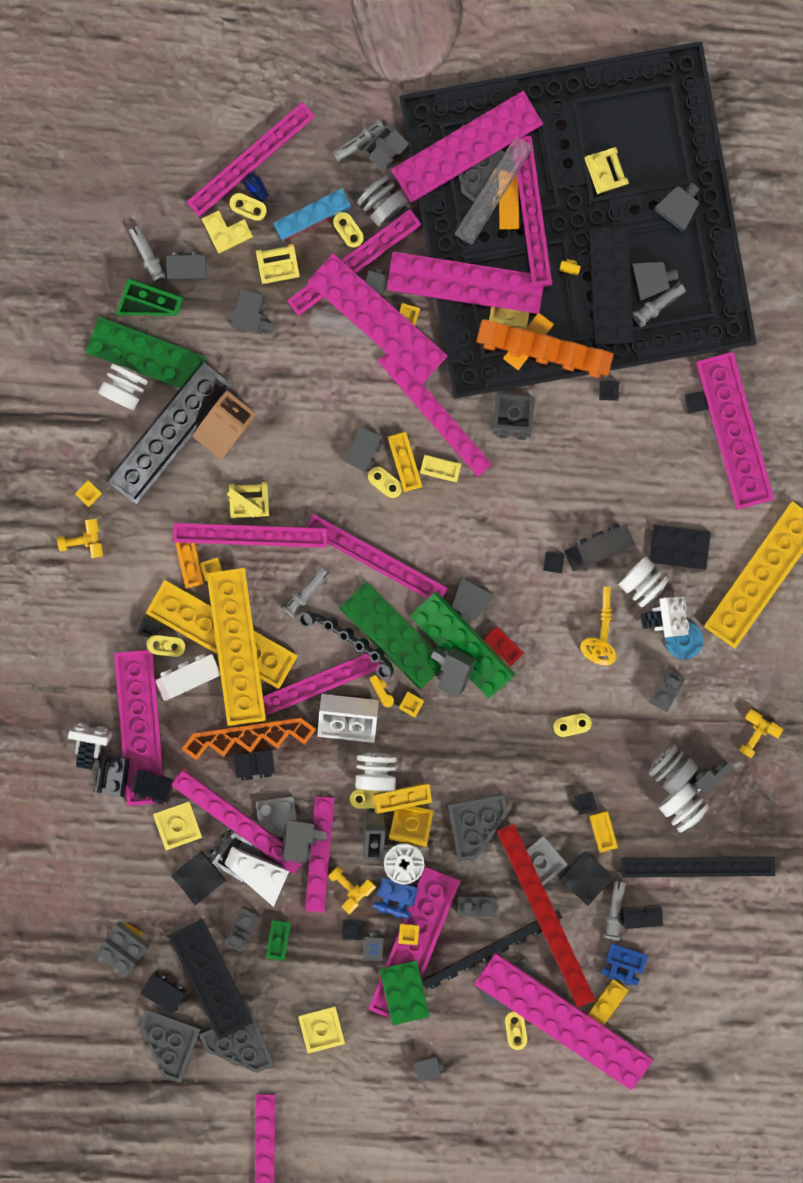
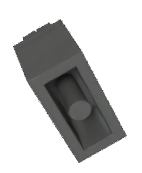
[231,289,275,335]
[431,647,477,698]
[649,669,686,712]
[362,808,385,860]
[281,821,327,864]
[457,894,497,918]
[224,906,261,952]

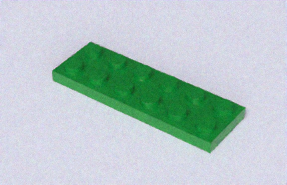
[86,317,207,388]
[339,581,442,690]
[410,591,516,699]

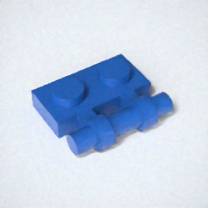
[373,877,419,919]
[601,943,648,986]

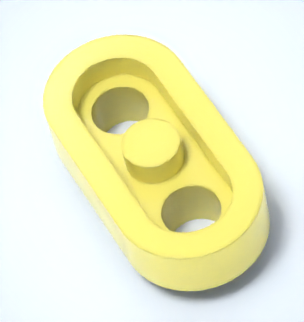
[230,193,267,221]
[333,212,364,248]
[368,467,402,498]
[146,635,185,657]
[553,713,592,737]
[350,789,384,809]
[505,1011,527,1050]

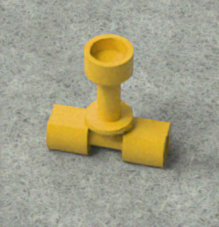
[57,518,104,558]
[738,709,784,759]
[328,866,376,914]

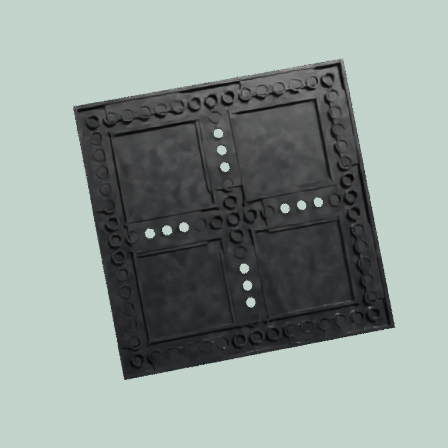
[400,41,757,399]

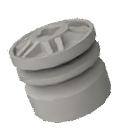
[357,176,408,227]
[648,744,699,795]

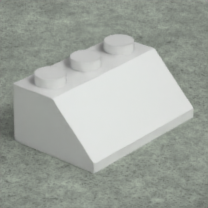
[317,694,379,743]

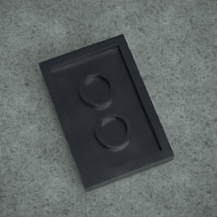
[649,525,711,570]

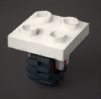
[641,597,689,637]
[68,722,112,770]

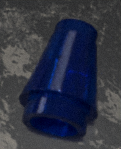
[243,173,270,202]

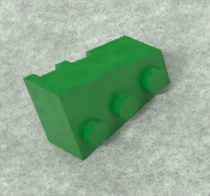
[116,278,185,316]

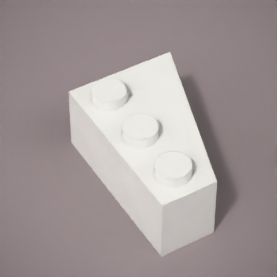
[155,653,221,702]
[225,846,289,907]

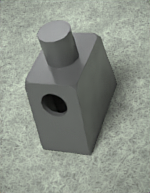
[654,183,699,232]
[631,262,679,302]
[452,578,494,621]

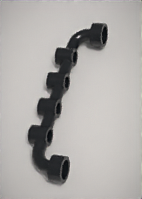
[299,611,394,679]

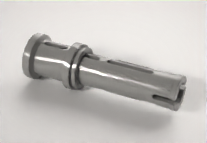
[332,119,384,162]
[129,225,167,283]
[632,282,686,327]
[281,566,330,619]
[603,881,626,940]

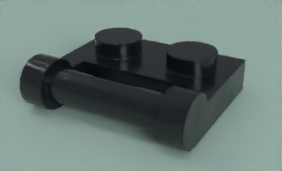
[93,754,130,797]

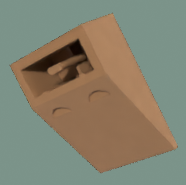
[192,390,258,460]

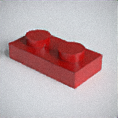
[483,626,524,666]

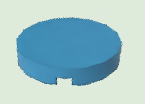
[665,622,703,659]

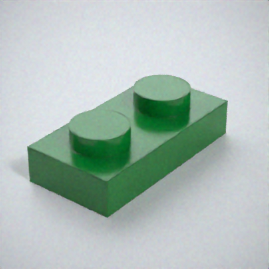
[266,919,291,961]

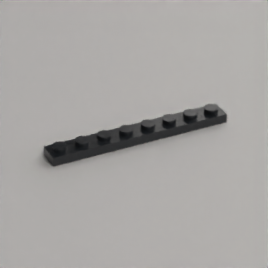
[621,856,775,878]
[422,909,563,989]

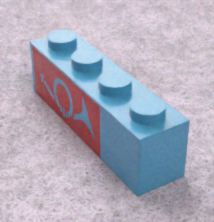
[273,189,351,243]

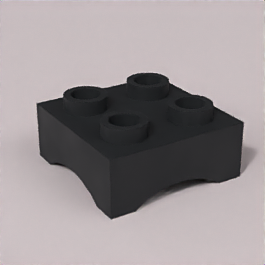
[171,850,226,905]
[559,851,614,906]

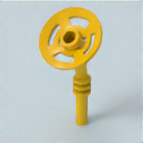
[580,586,617,666]

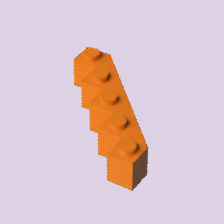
[477,319,614,378]
[182,717,317,761]

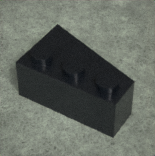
[564,523,635,572]

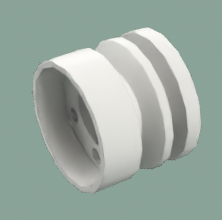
[98,364,148,411]
[618,556,669,608]
[355,753,397,791]
[658,782,710,832]
[384,842,424,884]

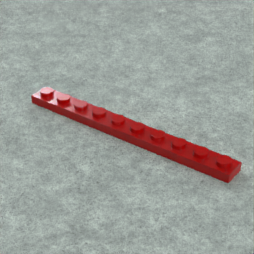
[497,824,595,1008]

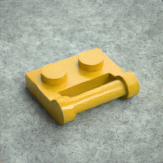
[369,674,394,707]

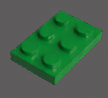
[379,960,430,1026]

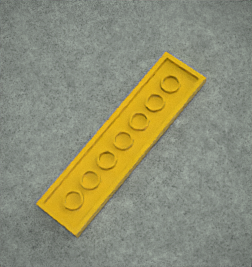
[703,501,803,649]
[207,568,266,726]
[146,580,298,689]

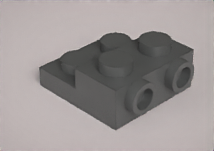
[493,393,534,440]
[691,760,734,794]
[208,829,263,882]
[95,921,150,976]

